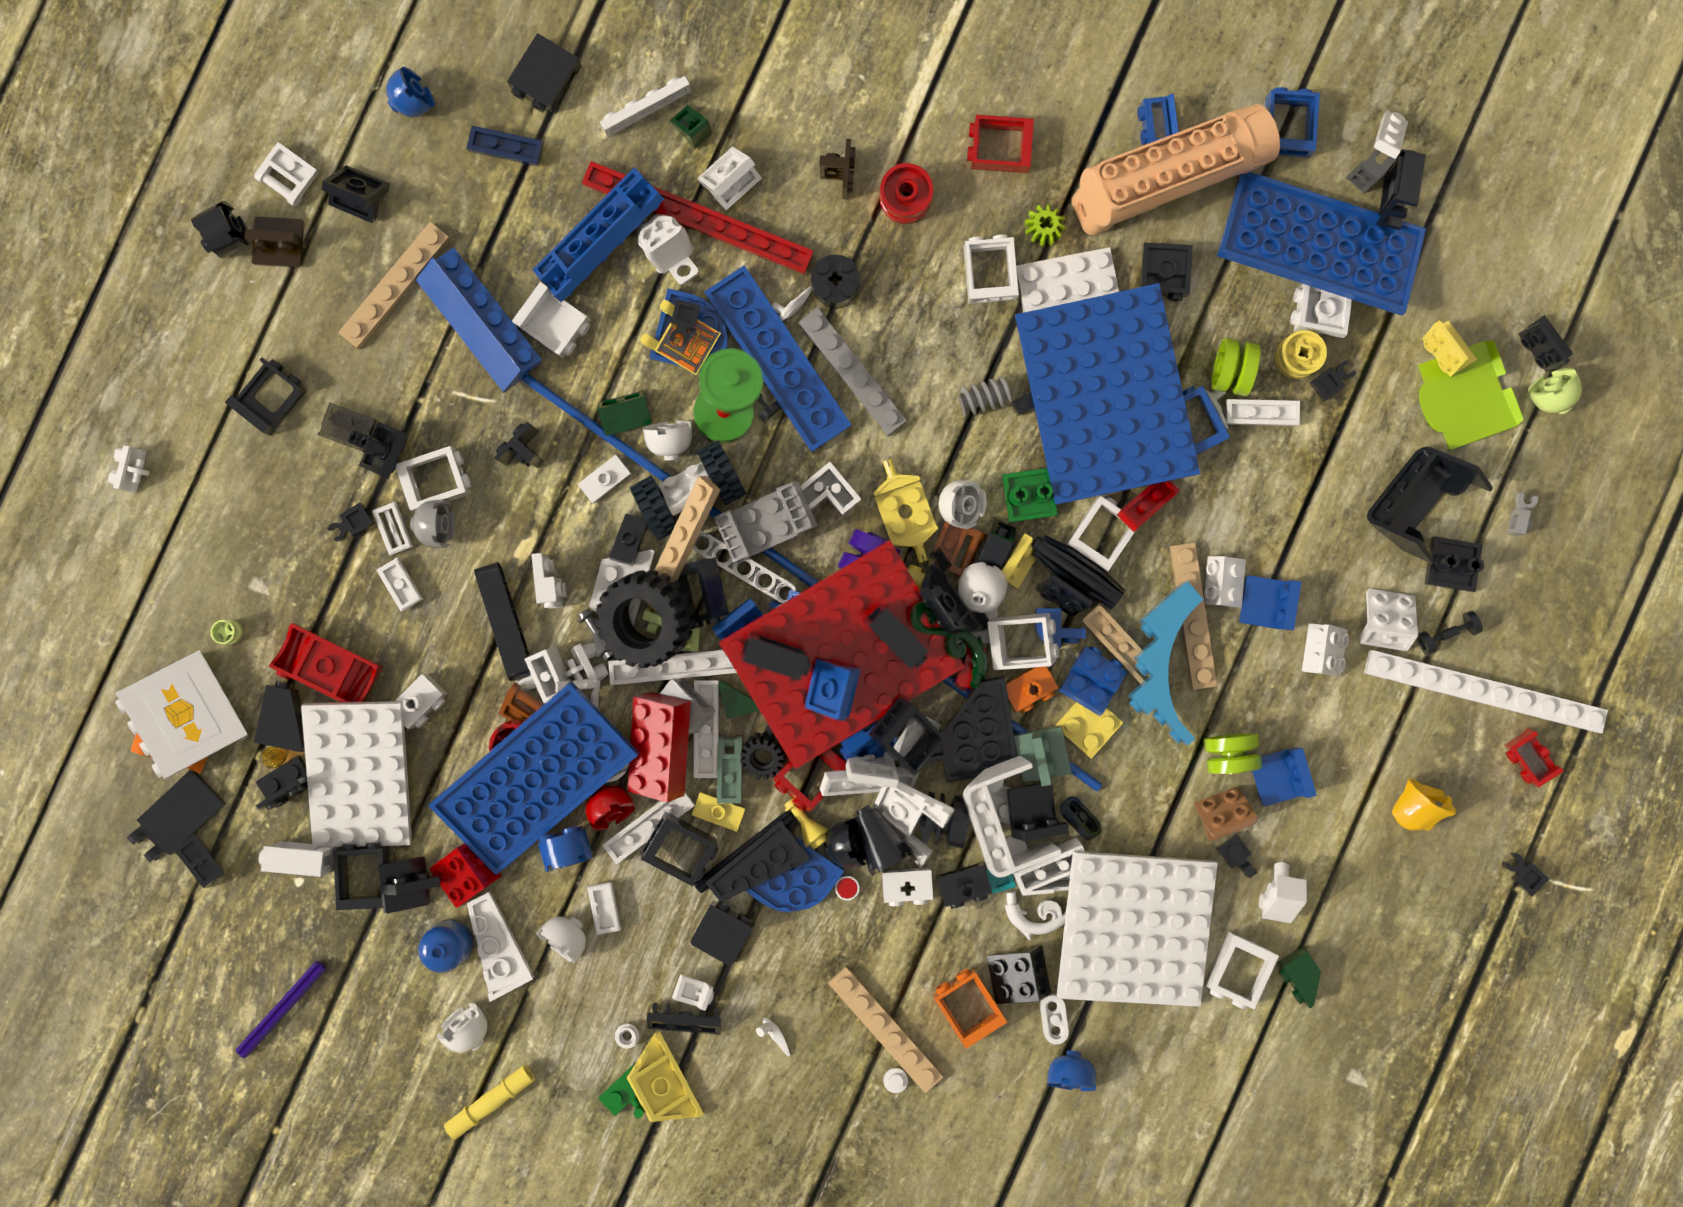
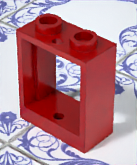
[967,115,1034,173]
[772,749,846,812]

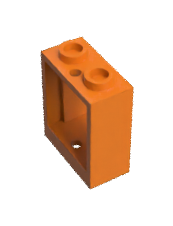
[933,968,1007,1049]

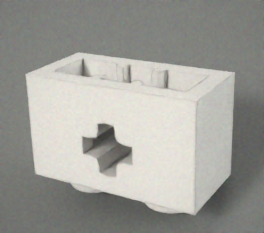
[882,867,933,906]

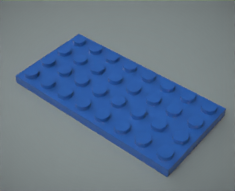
[1217,172,1426,316]
[428,681,639,875]

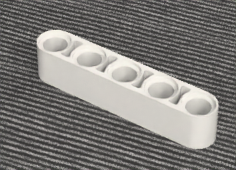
[693,532,797,603]

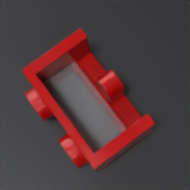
[1505,728,1564,788]

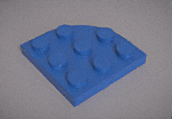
[650,288,728,372]
[746,833,844,912]

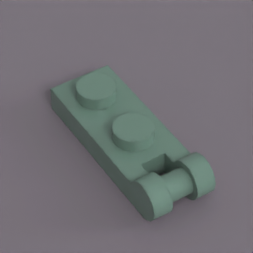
[717,735,743,804]

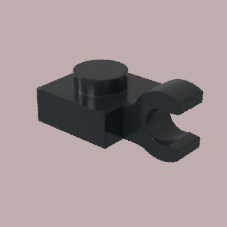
[1216,834,1257,879]

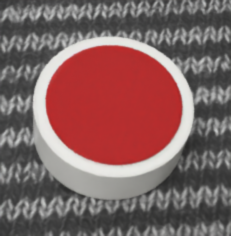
[835,875,859,901]

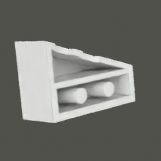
[1012,837,1085,896]

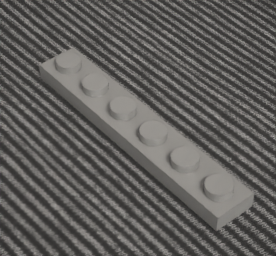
[798,307,907,436]

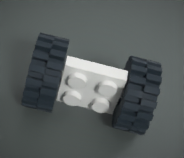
[629,440,747,541]

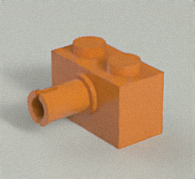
[1006,666,1058,714]

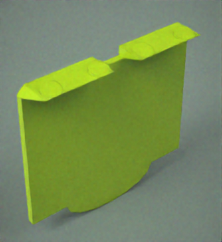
[1417,340,1524,450]

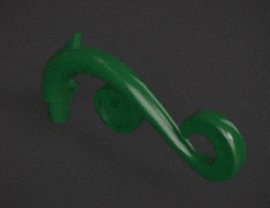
[910,602,987,689]

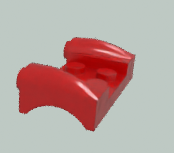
[268,623,383,702]

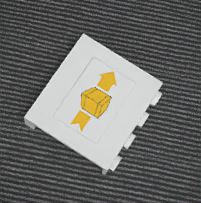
[115,650,249,781]

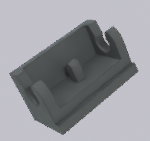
[1346,150,1396,193]

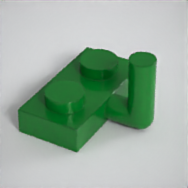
[598,1062,644,1119]

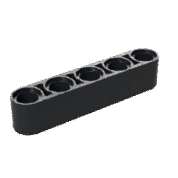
[474,562,531,682]

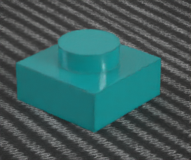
[985,868,1016,894]

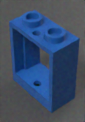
[1265,87,1320,157]
[1183,386,1230,455]

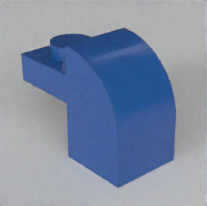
[1034,608,1086,648]

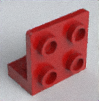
[429,843,502,908]

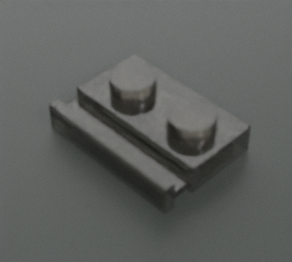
[317,402,377,453]

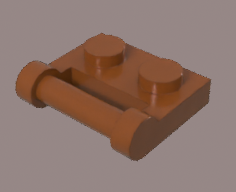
[928,521,986,577]
[498,682,543,721]

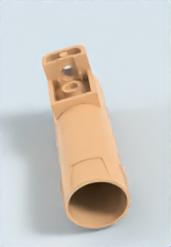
[1072,104,1280,235]

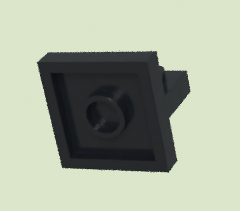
[321,165,390,223]

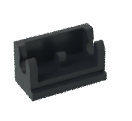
[173,834,225,888]

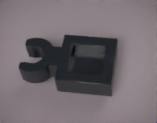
[670,299,701,346]
[1309,360,1356,402]
[327,502,375,542]
[1502,852,1549,896]

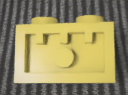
[1001,534,1036,588]

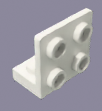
[1359,589,1418,651]

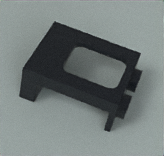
[225,357,306,436]

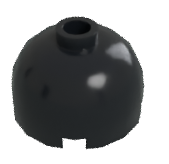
[824,818,866,868]

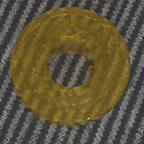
[262,746,287,769]

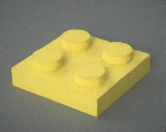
[1054,702,1123,759]

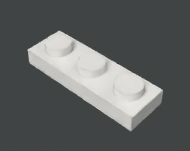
[1373,110,1408,159]
[1225,399,1300,426]

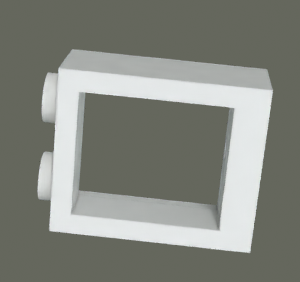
[964,235,1019,304]
[396,446,472,512]
[1066,495,1134,572]
[988,613,1059,670]
[259,841,337,877]
[1205,931,1279,1010]

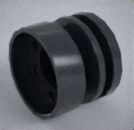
[920,791,969,848]

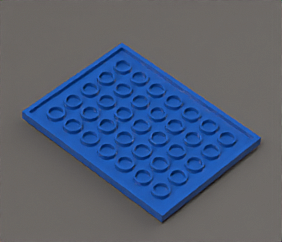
[1015,283,1200,505]

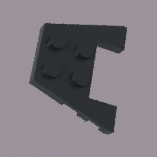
[920,547,990,634]

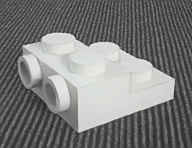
[1290,284,1352,338]
[532,553,567,609]

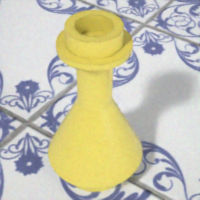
[784,798,829,850]

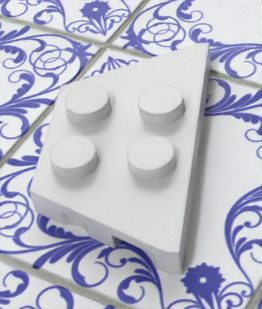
[589,550,656,628]

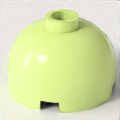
[1528,368,1582,414]

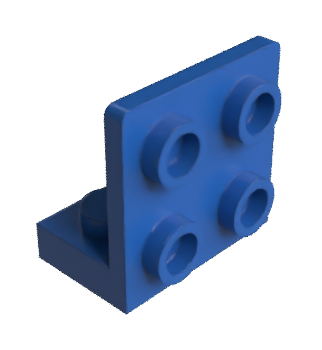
[1239,575,1302,631]
[1252,747,1317,806]

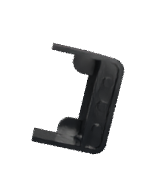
[1367,447,1493,564]

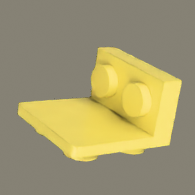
[1422,320,1477,377]

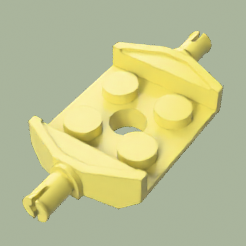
[873,459,938,563]

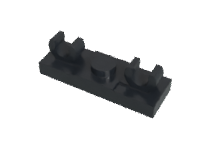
[647,1002,722,1035]

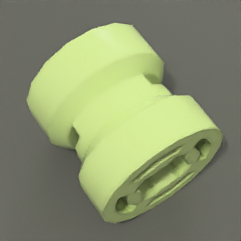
[210,620,243,644]

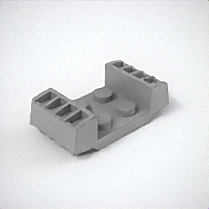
[714,481,818,564]

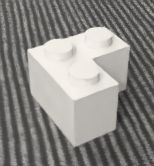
[801,462,861,517]

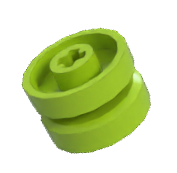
[1211,337,1261,397]
[1204,733,1263,774]

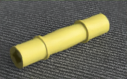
[444,1065,535,1140]

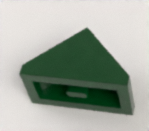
[670,105,712,149]
[719,681,760,719]

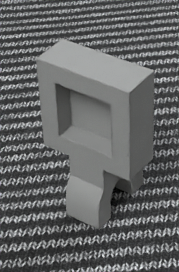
[1507,492,1539,536]

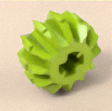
[1024,204,1066,246]

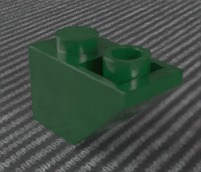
[1277,947,1321,1008]

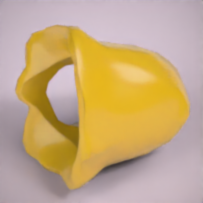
[1392,778,1456,831]

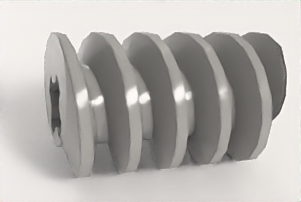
[958,376,1011,417]

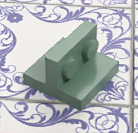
[1014,725,1072,786]

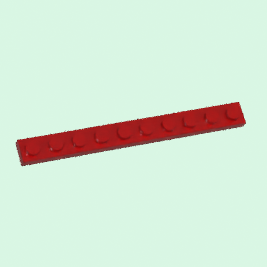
[582,161,814,275]

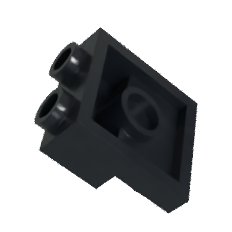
[1139,242,1193,301]

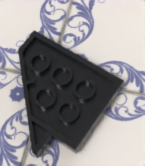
[925,676,1017,782]

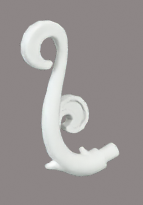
[1005,891,1066,940]

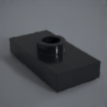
[609,513,648,567]

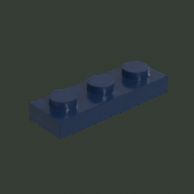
[466,125,544,167]

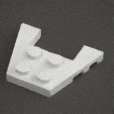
[872,782,954,868]

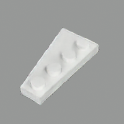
[467,891,535,1002]

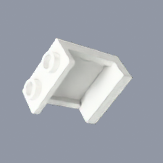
[512,282,591,359]

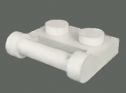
[254,142,320,207]

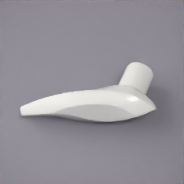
[772,287,812,320]
[1205,390,1229,430]
[756,1017,790,1057]

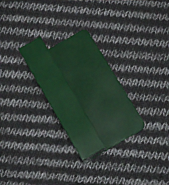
[597,390,652,436]

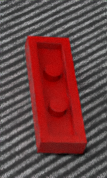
[1117,481,1180,532]

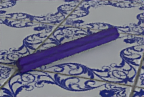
[236,961,326,1058]

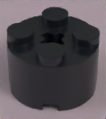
[191,201,250,258]
[811,254,860,309]

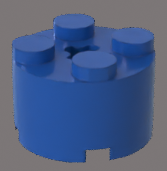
[538,826,594,872]

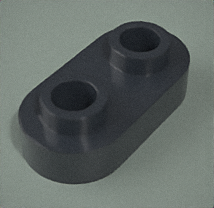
[1060,796,1102,840]

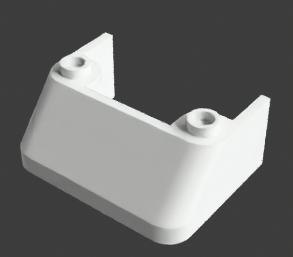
[963,755,1062,877]

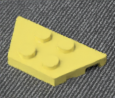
[627,1032,704,1122]

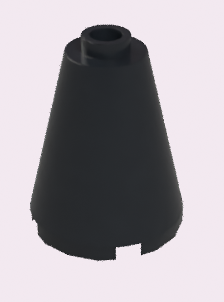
[854,805,914,876]

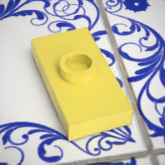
[692,792,746,832]

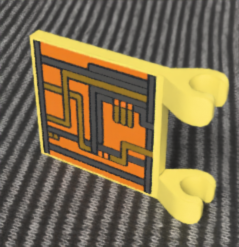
[640,300,721,376]

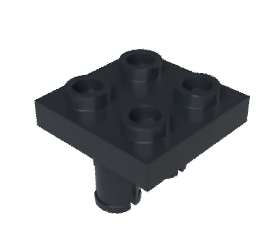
[348,422,408,479]
[1424,536,1484,592]

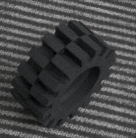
[740,732,787,780]

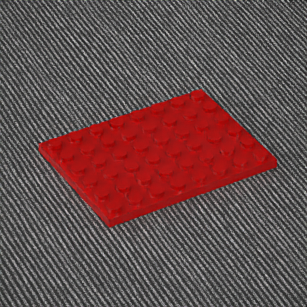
[719,540,965,769]

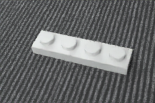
[600,76,691,137]
[694,680,719,778]
[820,767,919,796]
[602,792,695,865]

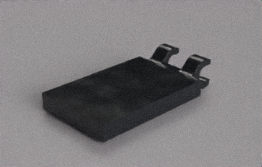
[127,770,226,862]

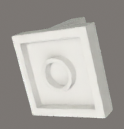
[697,146,762,210]

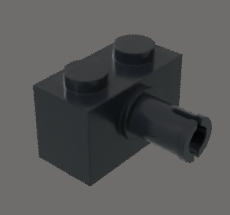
[936,862,992,909]

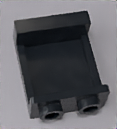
[507,33,582,114]

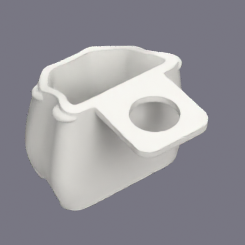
[638,214,699,285]

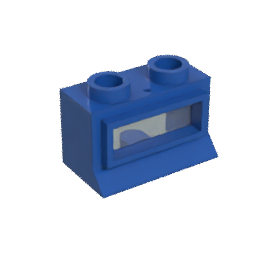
[1137,93,1179,145]

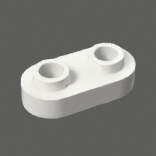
[1040,993,1069,1044]

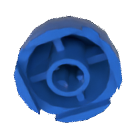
[386,66,435,117]
[1047,1051,1096,1091]

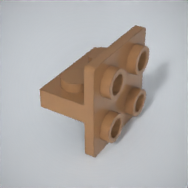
[1194,787,1258,842]

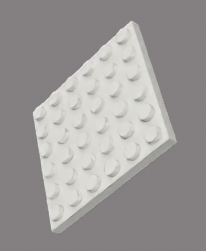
[1057,851,1218,1007]

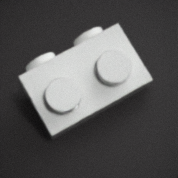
[1204,556,1246,608]

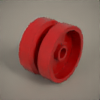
[879,163,933,224]

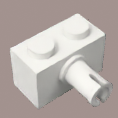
[515,646,571,703]
[395,674,448,729]
[1259,862,1307,923]

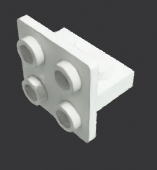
[1302,623,1349,677]

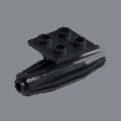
[1031,535,1125,616]

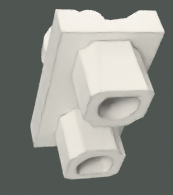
[108,445,150,493]
[564,643,608,681]

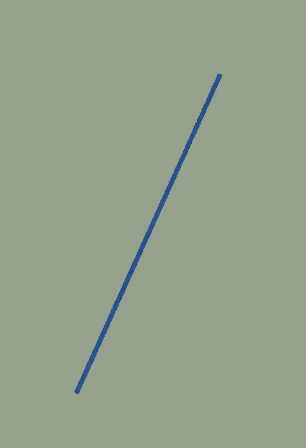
[521,373,1102,792]

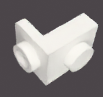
[672,974,714,1011]

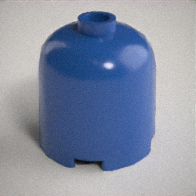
[418,919,474,973]

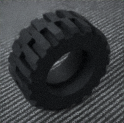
[595,570,695,668]

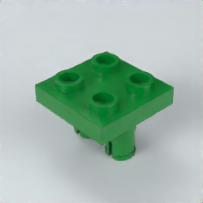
[1002,468,1057,523]

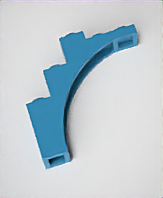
[1128,581,1204,745]

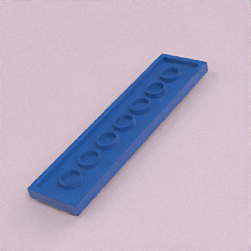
[704,265,852,453]

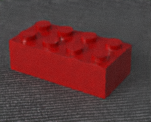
[627,692,691,802]

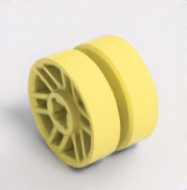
[1275,330,1327,379]

